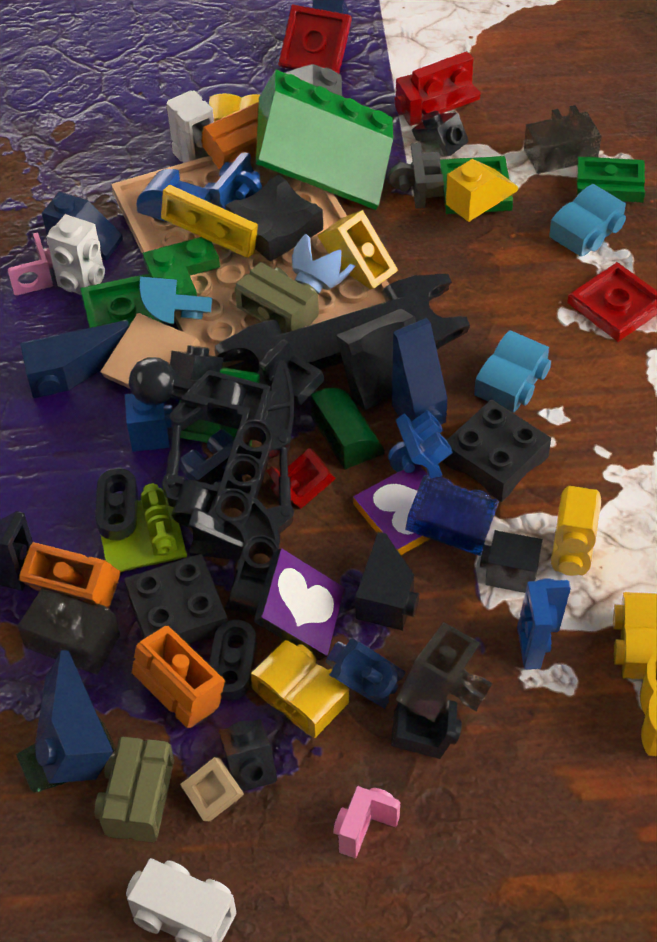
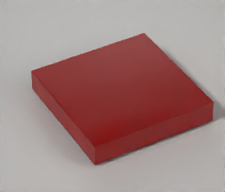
[278,4,352,74]
[567,262,657,342]

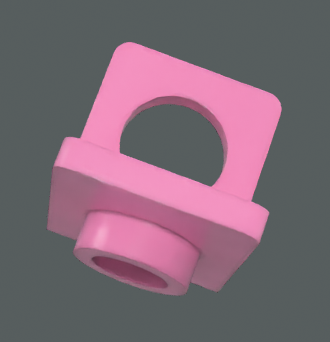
[8,232,53,295]

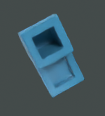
[139,276,212,325]

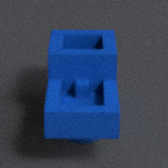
[136,169,211,222]

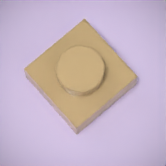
[180,757,244,821]

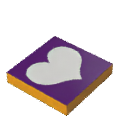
[353,463,462,555]

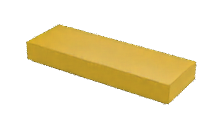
[161,185,258,258]

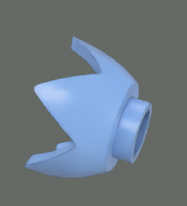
[292,234,355,294]

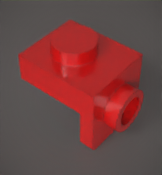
[395,74,422,126]
[266,448,336,509]

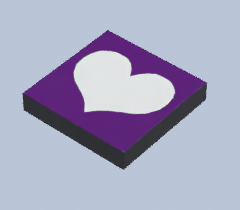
[254,548,345,660]

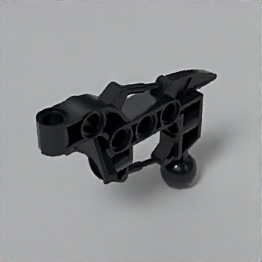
[128,357,294,616]

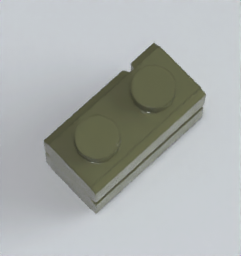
[235,262,319,334]
[95,737,174,842]

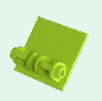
[95,483,187,572]

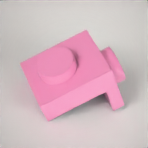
[333,786,400,858]

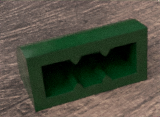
[311,388,385,470]

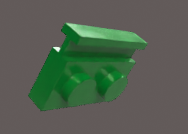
[576,156,645,203]

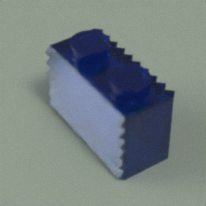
[405,475,499,556]

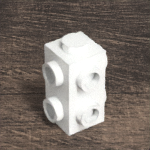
[46,214,105,295]
[126,858,237,942]

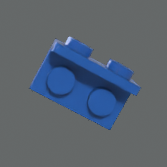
[517,578,571,670]

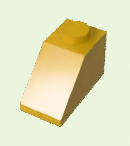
[446,159,518,222]
[317,210,398,290]

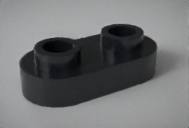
[95,468,138,540]
[209,620,257,701]

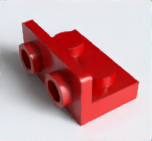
[412,51,481,115]

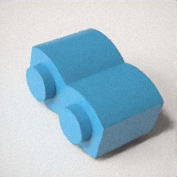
[549,184,626,257]
[474,330,551,413]

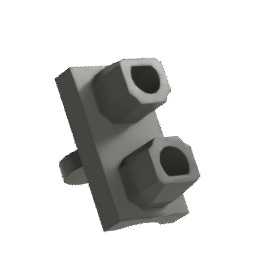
[389,143,444,208]

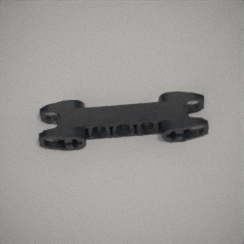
[214,274,470,391]

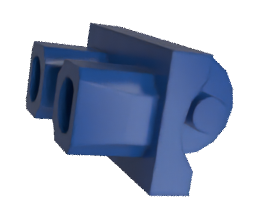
[204,153,262,210]
[388,410,453,482]

